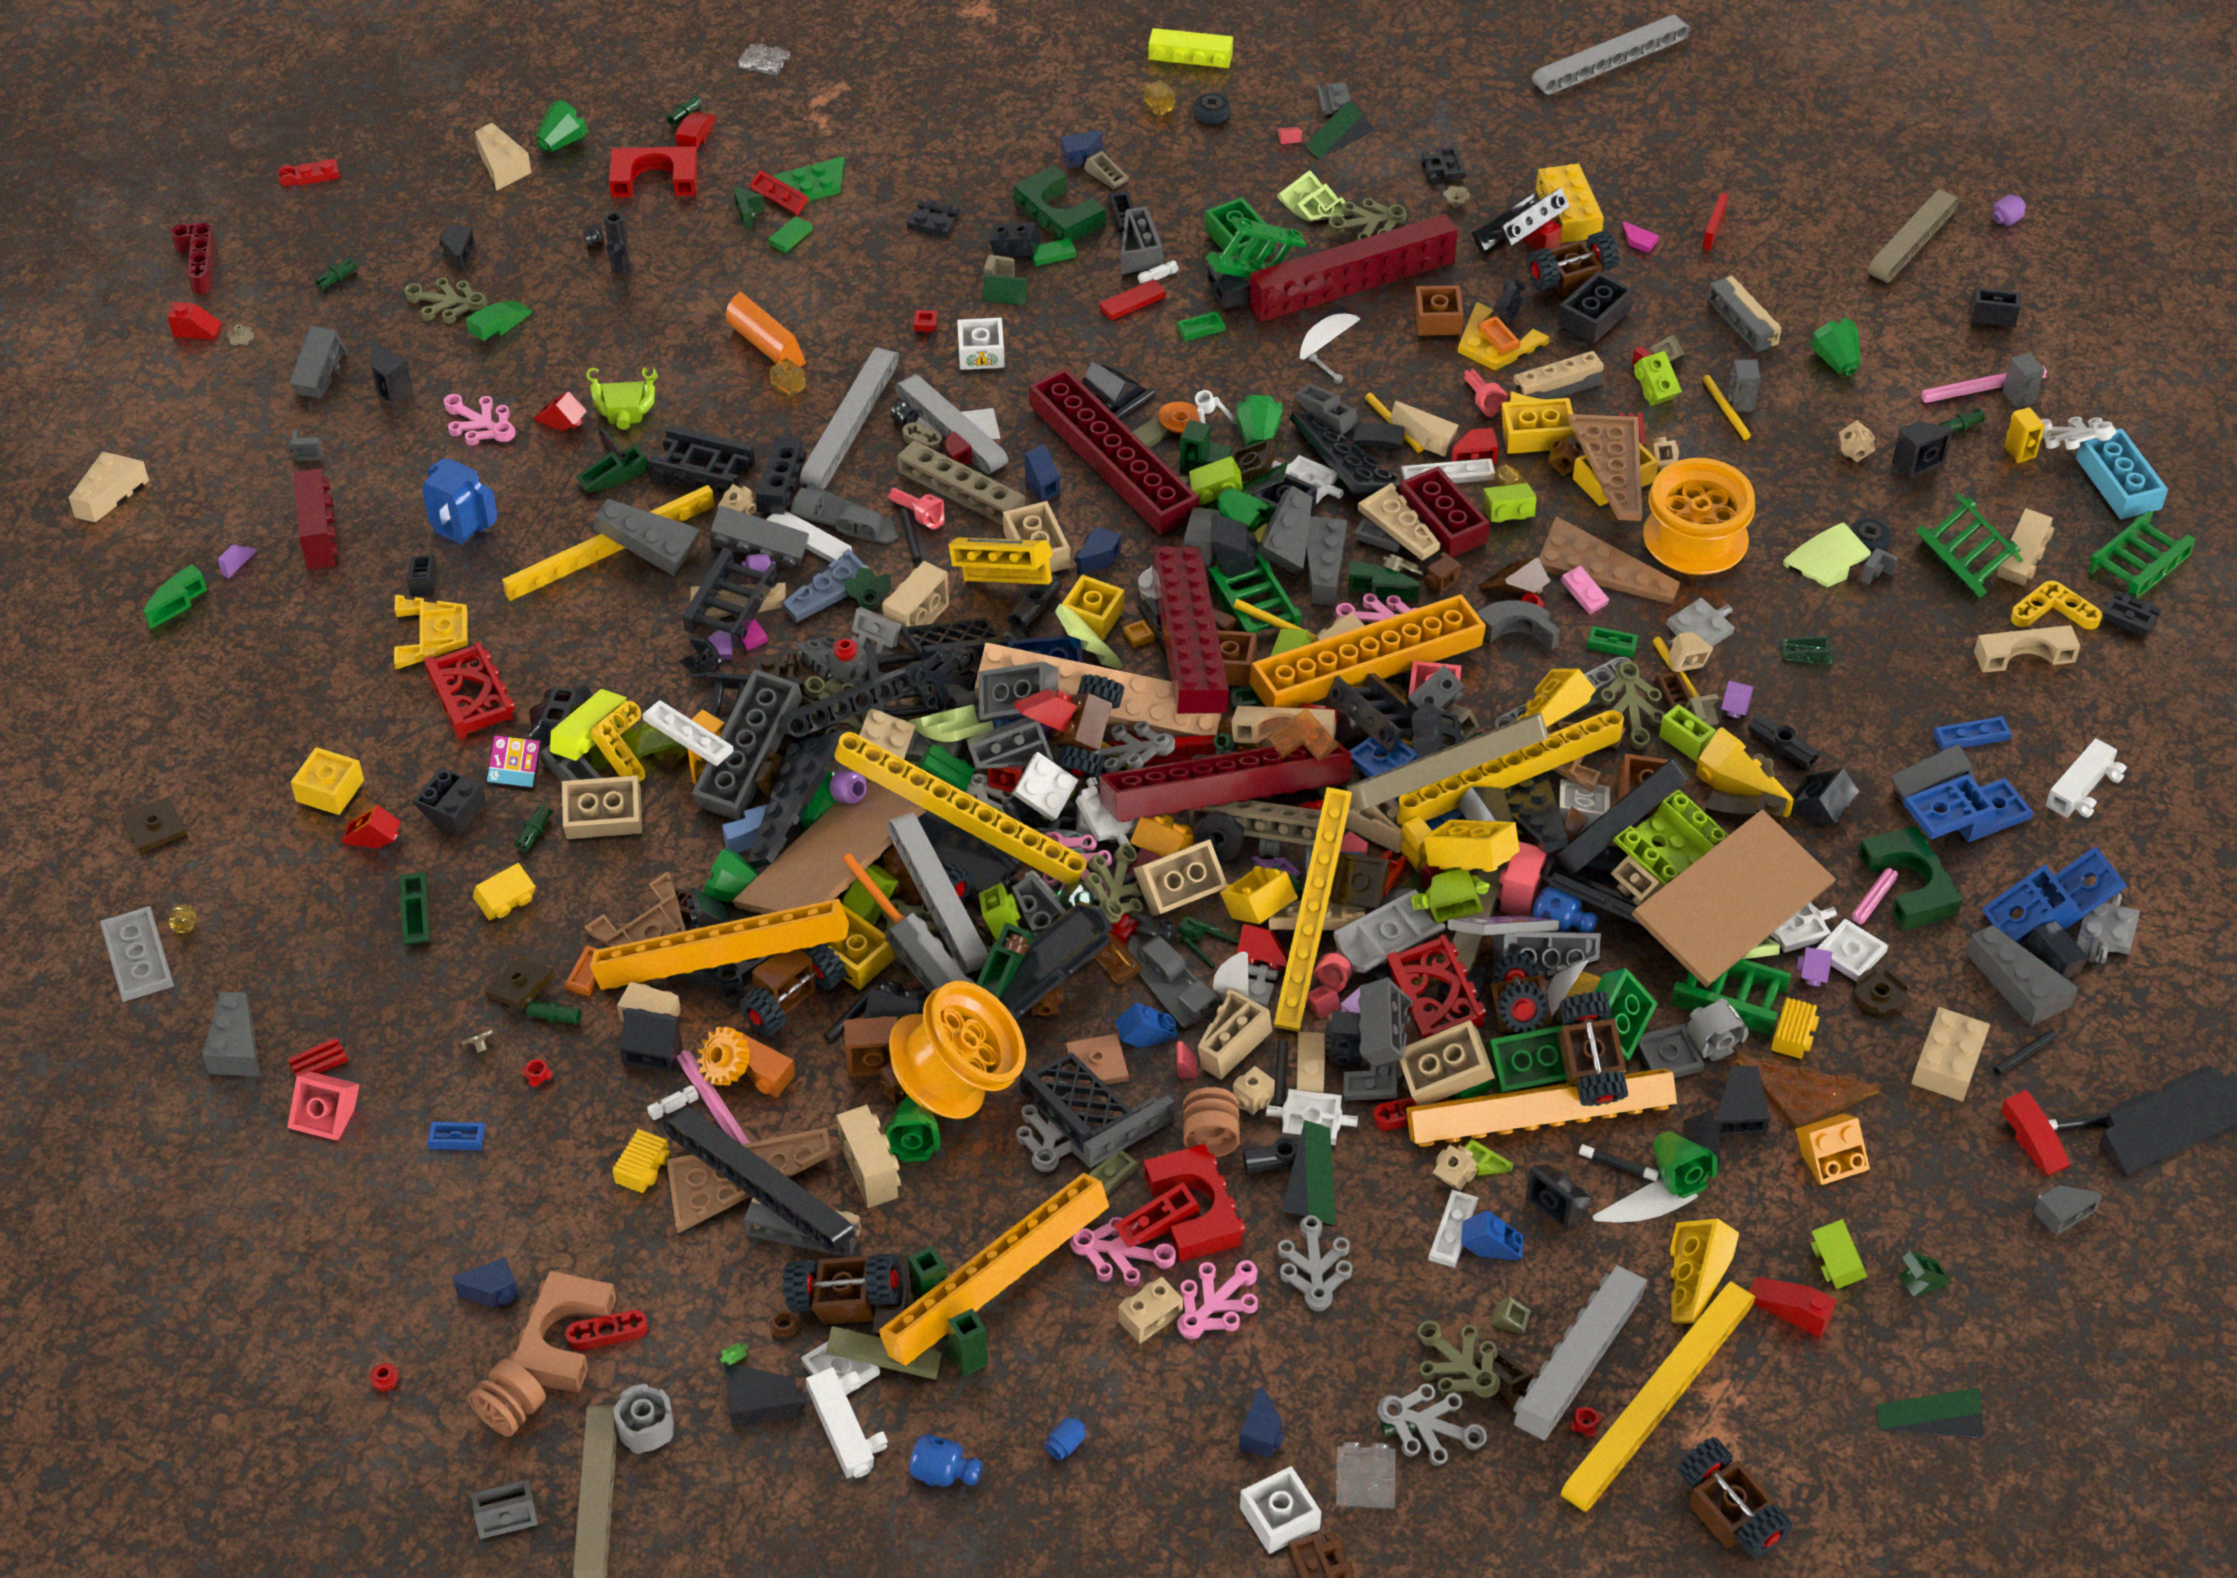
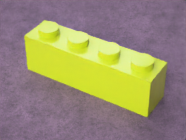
[1149,28,1233,68]
[550,689,628,761]

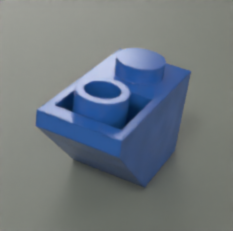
[1115,1002,1179,1048]
[1461,1210,1524,1260]

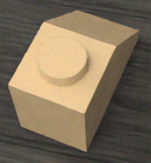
[1669,632,1713,672]

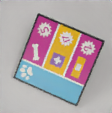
[486,734,542,789]

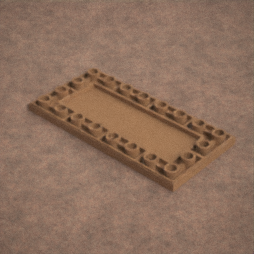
[733,781,927,914]
[1632,809,1836,987]

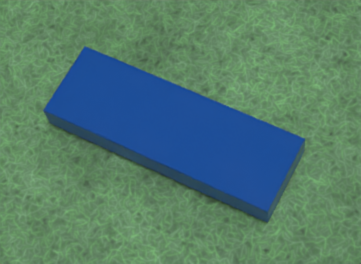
[1932,716,2012,751]

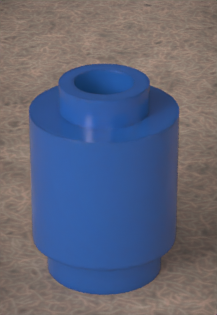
[1044,1417,1086,1460]

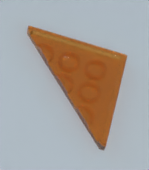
[1736,1052,1881,1131]

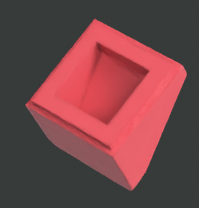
[1277,127,1302,144]
[1340,831,1368,856]
[1306,985,1341,1019]
[1176,1041,1198,1079]

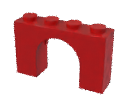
[609,147,698,198]
[1144,1144,1245,1263]

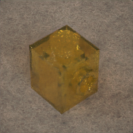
[1144,79,1175,116]
[770,358,806,398]

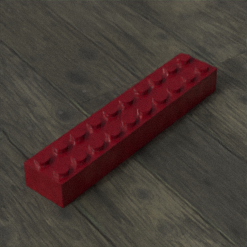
[1249,214,1458,322]
[1029,368,1199,535]
[1152,546,1229,714]
[1099,738,1351,822]

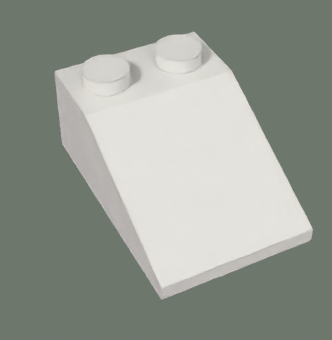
[1557,779,1610,834]

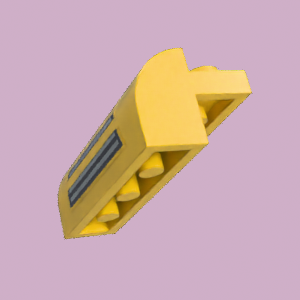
[949,537,1053,584]

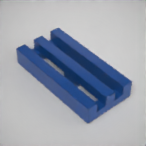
[427,1122,486,1150]

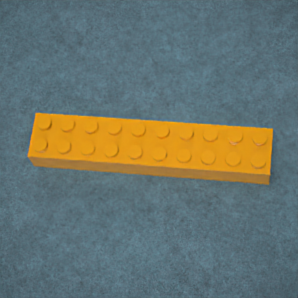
[1249,594,1486,708]

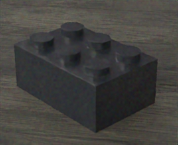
[1558,271,1634,344]

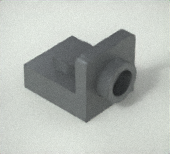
[288,430,323,461]
[1860,548,1898,584]

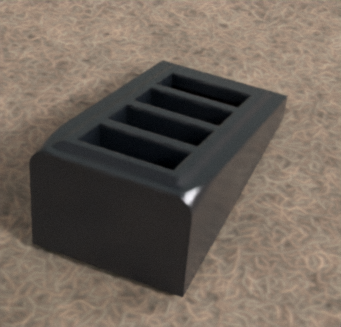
[1107,191,1134,231]
[407,555,435,596]

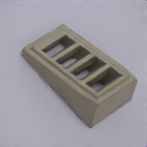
[1084,151,1129,190]

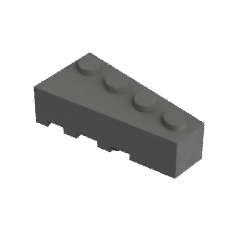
[593,499,701,576]
[710,505,809,566]
[1305,516,1347,606]
[1012,874,1095,962]
[1966,925,2078,1026]

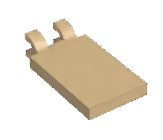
[1269,900,1365,930]

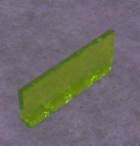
[590,722,680,770]

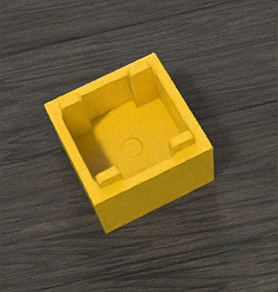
[291,747,364,815]
[1220,866,1298,924]

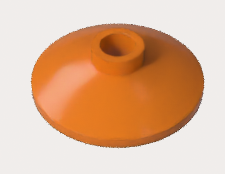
[1158,401,1200,433]

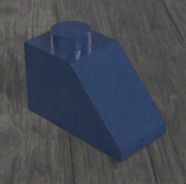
[1061,130,1102,169]
[452,1257,520,1308]
[1239,1387,1285,1459]

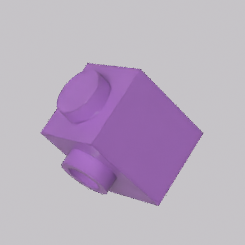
[1721,680,1754,718]
[1796,947,1833,986]

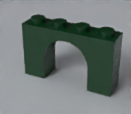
[1013,165,1106,242]
[1858,825,1963,931]
[908,1245,988,1377]

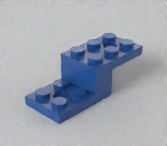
[1349,736,1467,831]
[1903,774,2033,843]
[1981,846,2127,944]

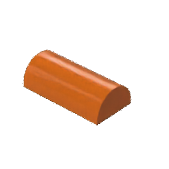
[726,291,806,372]

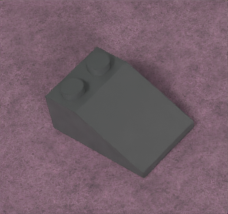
[979,661,1058,720]

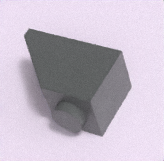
[2033,1185,2102,1236]

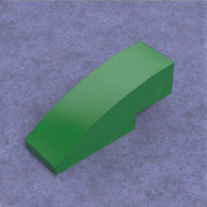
[466,301,532,341]
[143,564,207,629]

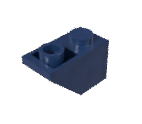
[1024,444,1060,502]
[1074,526,1121,575]

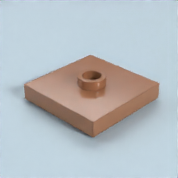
[1066,1034,1129,1087]

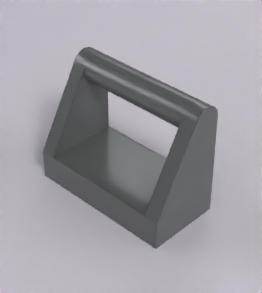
[471,1479,538,1539]

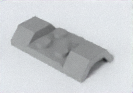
[1333,889,1446,973]

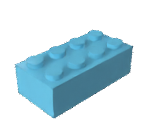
[2076,428,2168,519]

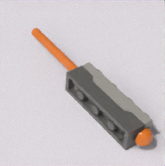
[842,852,976,993]

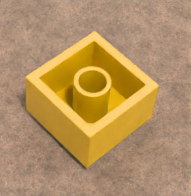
[1061,575,1125,640]

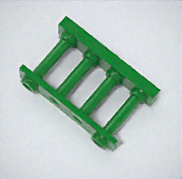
[1206,217,1307,279]
[1915,492,2023,598]
[2088,510,2196,599]
[1208,552,1301,635]
[1670,959,1791,1036]

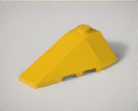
[1516,669,1596,727]
[1695,727,1794,818]
[1670,1219,1739,1324]

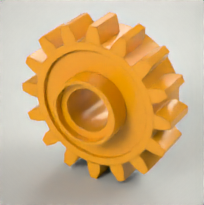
[697,1027,750,1086]

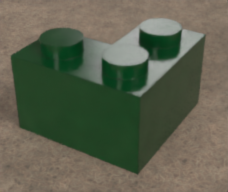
[1180,420,1232,473]

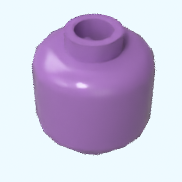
[1992,194,2026,227]
[741,554,776,584]
[829,770,867,804]

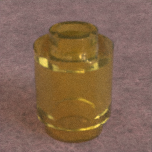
[1494,464,1527,486]

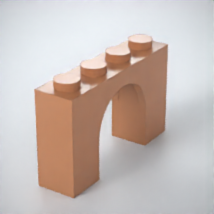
[509,1271,616,1393]

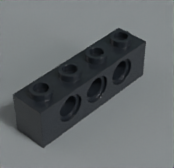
[756,437,806,514]

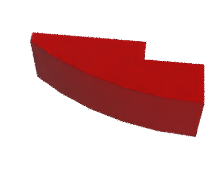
[675,111,716,149]
[2001,1089,2070,1177]

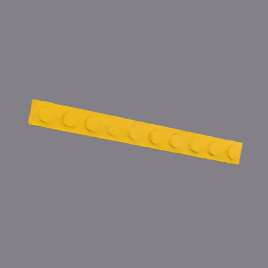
[502,485,714,601]
[1274,787,1352,1032]

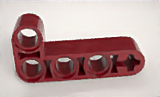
[170,222,216,294]

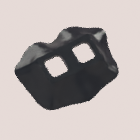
[528,685,592,745]
[1412,702,1465,758]
[1002,796,1077,833]

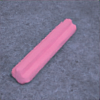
[1851,868,1898,925]

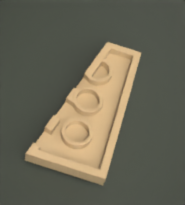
[1358,483,1440,561]
[690,583,786,620]

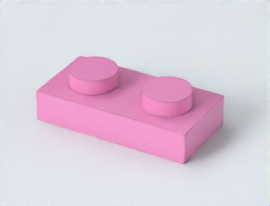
[1560,565,1609,615]

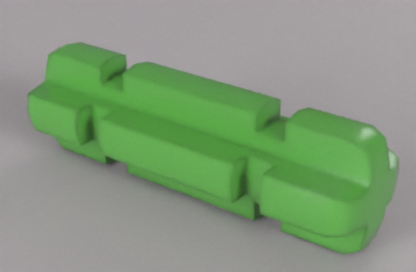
[720,1342,748,1365]

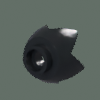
[679,637,721,678]

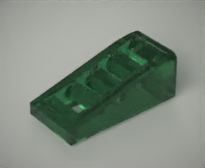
[1782,635,1833,664]

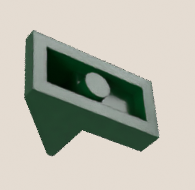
[733,187,765,230]
[1900,1251,1951,1297]

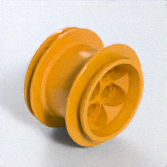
[1643,458,1755,575]
[889,981,1026,1119]

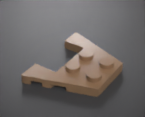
[1546,721,1626,793]
[584,871,687,947]

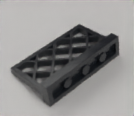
[900,617,1013,666]
[1020,1052,1135,1153]

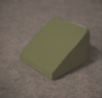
[1491,1297,1531,1335]

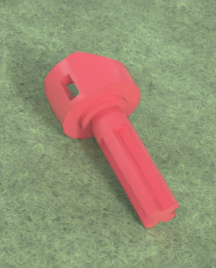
[1464,369,1509,417]
[888,488,945,529]
[1313,949,1352,992]

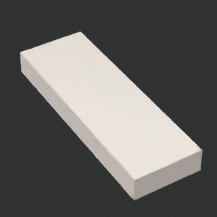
[1429,1190,1478,1268]

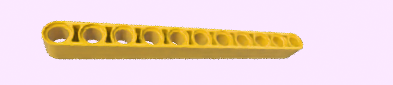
[1397,710,1624,825]
[835,732,1087,885]
[1561,1281,1755,1512]

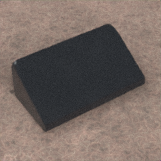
[1684,1111,1721,1165]

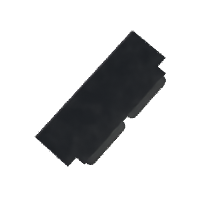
[917,796,1021,908]
[1540,856,1642,925]
[999,901,1113,1020]
[2099,1065,2237,1178]

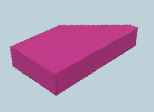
[1622,221,1659,253]
[740,618,768,651]

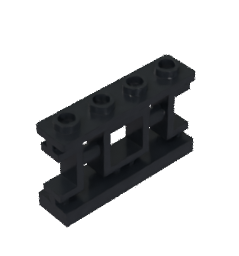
[648,425,755,495]

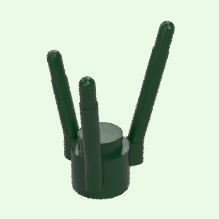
[1178,916,1240,968]

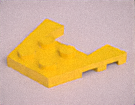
[1458,302,1549,370]
[394,595,468,669]

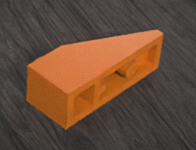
[728,1027,796,1098]

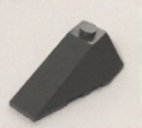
[1492,931,1601,977]

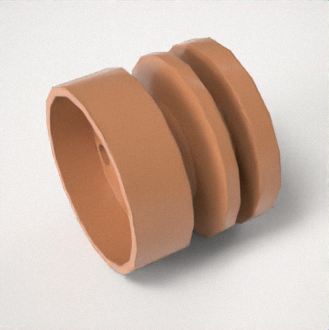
[1183,1087,1240,1157]
[468,1359,546,1436]

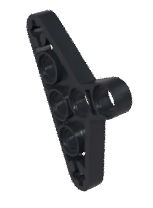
[668,954,774,1009]

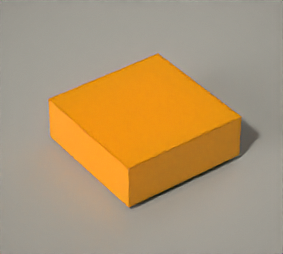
[1123,620,1155,648]

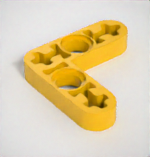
[2011,581,2102,629]
[591,701,645,782]

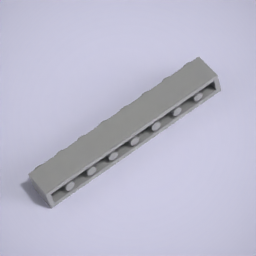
[1513,1265,1647,1441]

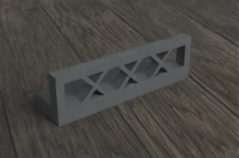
[1070,1095,1175,1168]

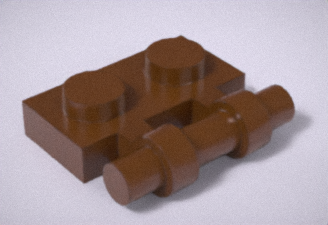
[1288,1531,1355,1578]

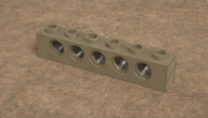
[897,440,1025,525]
[1189,800,1322,846]

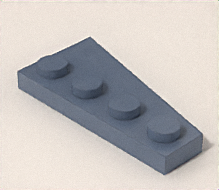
[783,548,864,623]

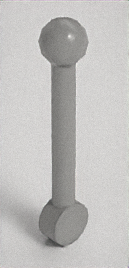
[1309,353,1343,384]

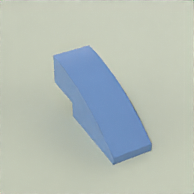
[722,804,768,853]

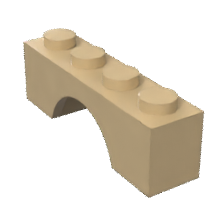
[1974,625,2080,673]
[1232,706,1336,747]

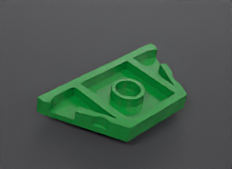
[773,156,845,201]

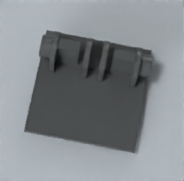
[795,636,837,680]

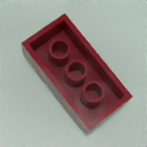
[1399,466,1490,558]
[293,468,339,570]

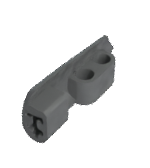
[791,484,899,544]
[1125,935,1221,1028]

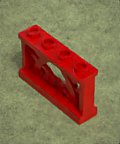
[424,642,516,740]
[1386,934,1487,1040]

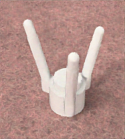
[1195,390,1237,425]

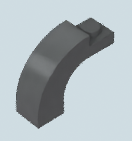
[1476,600,1560,651]

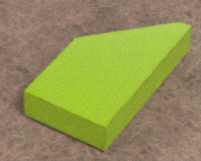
[1464,1139,1513,1176]

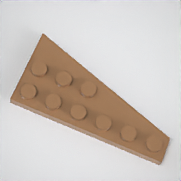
[1568,414,1642,521]
[1539,516,1680,605]
[667,1127,832,1233]

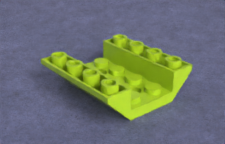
[1613,789,1729,887]

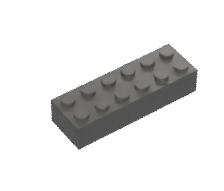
[692,669,803,821]

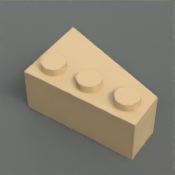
[475,123,531,190]
[69,451,149,522]
[1997,508,2054,586]
[1346,777,1403,853]
[1198,988,1272,1079]

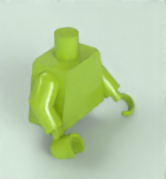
[586,367,658,430]
[1411,867,1490,923]

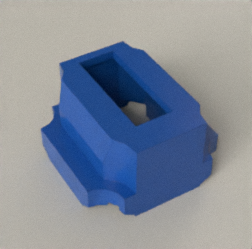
[422,459,498,545]

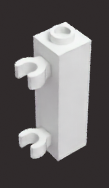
[2046,738,2127,818]
[806,1367,888,1478]

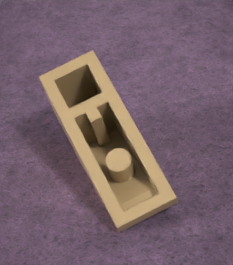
[1390,401,1459,457]
[1297,1032,1325,1093]

